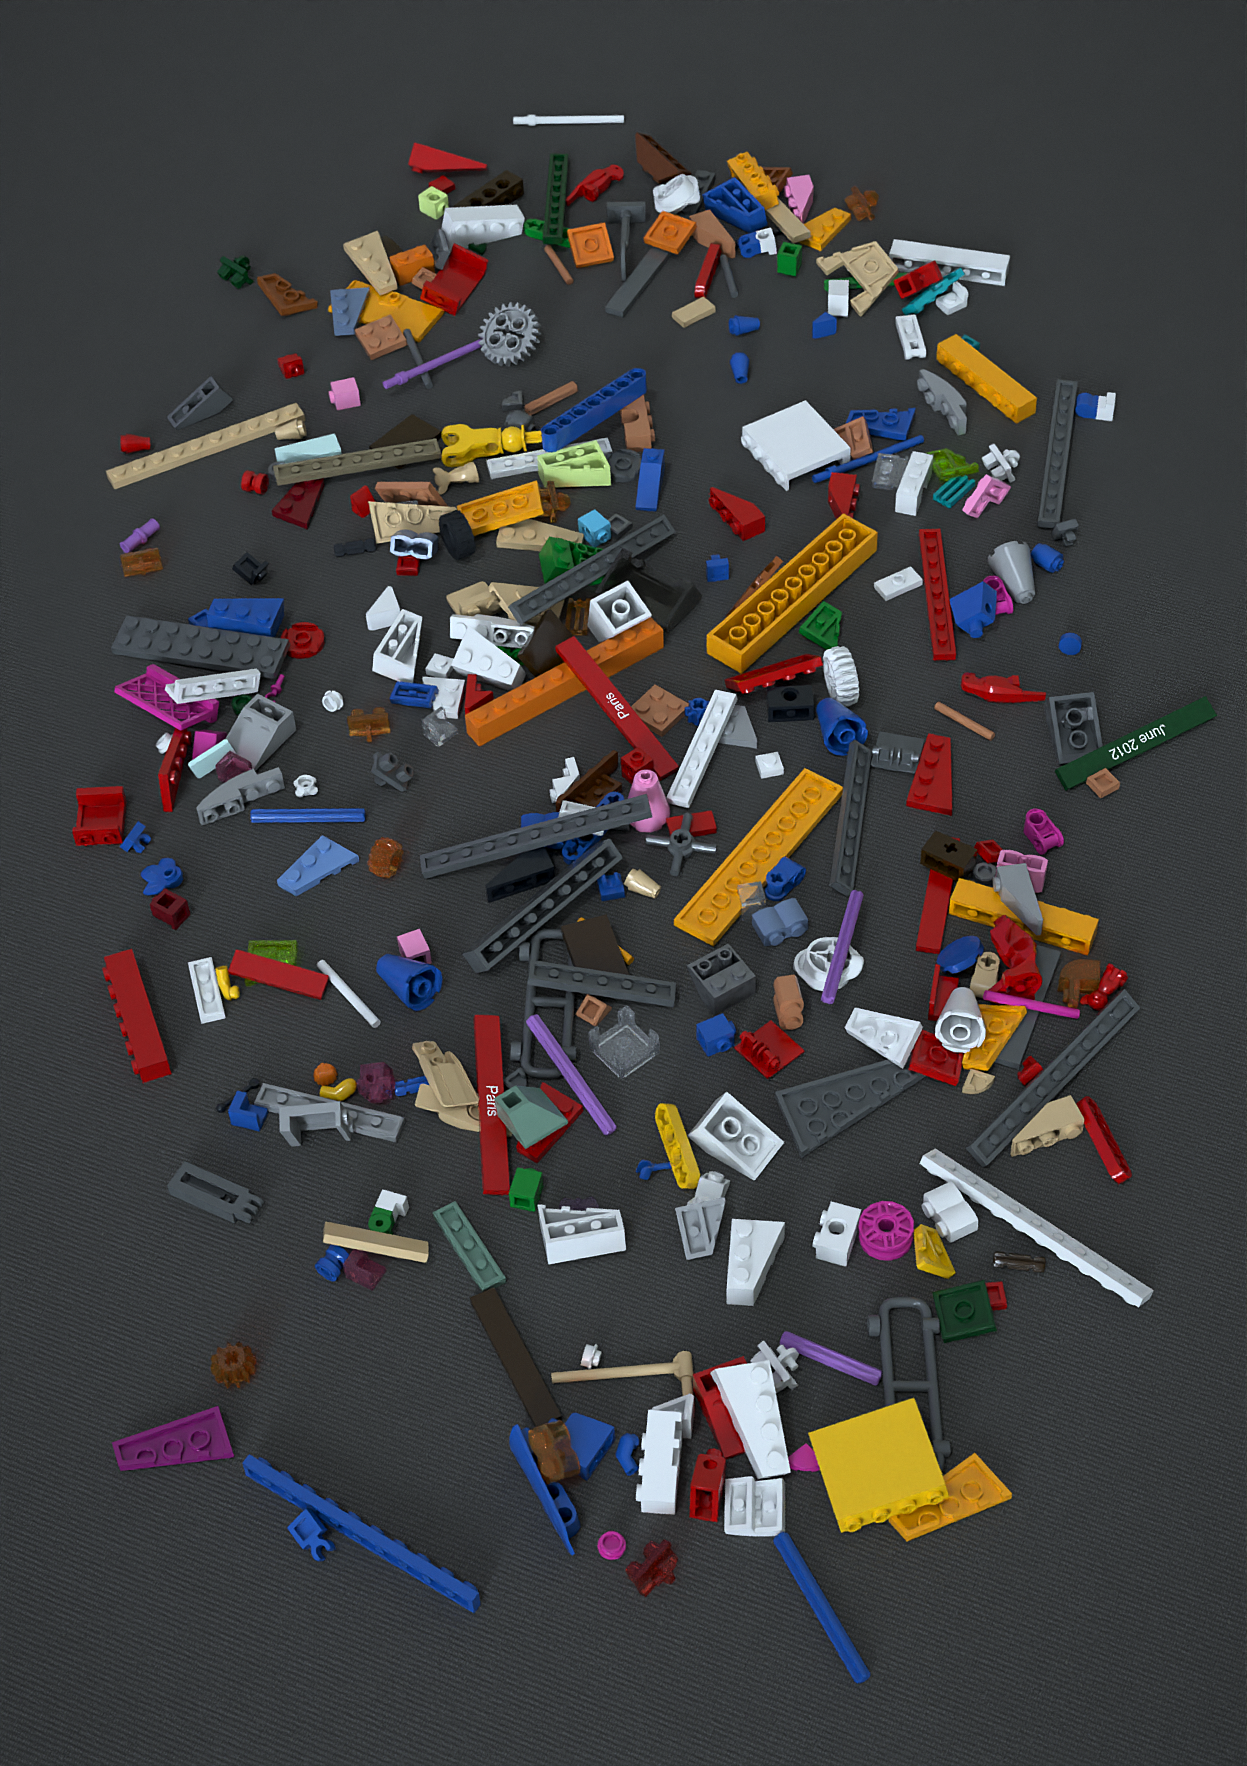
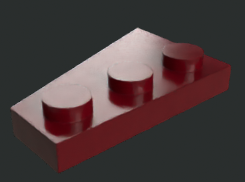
[272,478,325,530]

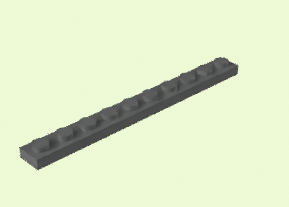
[1037,379,1078,529]
[508,514,676,625]
[420,794,652,879]
[966,989,1140,1167]

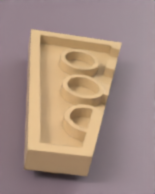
[368,501,457,544]

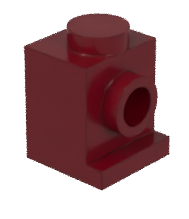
[150,888,191,931]

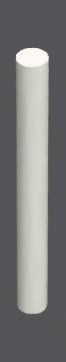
[317,960,381,1028]

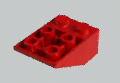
[693,1356,747,1459]

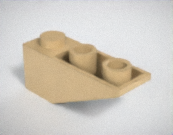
[1010,1095,1084,1157]

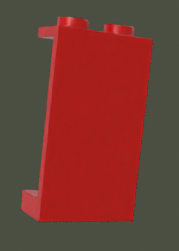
[420,243,489,316]

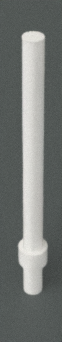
[513,115,624,126]

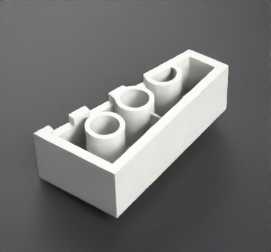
[441,205,524,253]
[711,1360,790,1480]

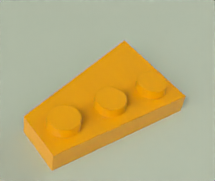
[962,1004,1027,1071]

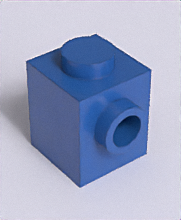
[696,1013,736,1057]

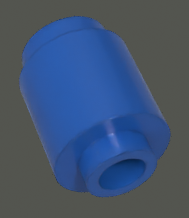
[1031,543,1064,573]

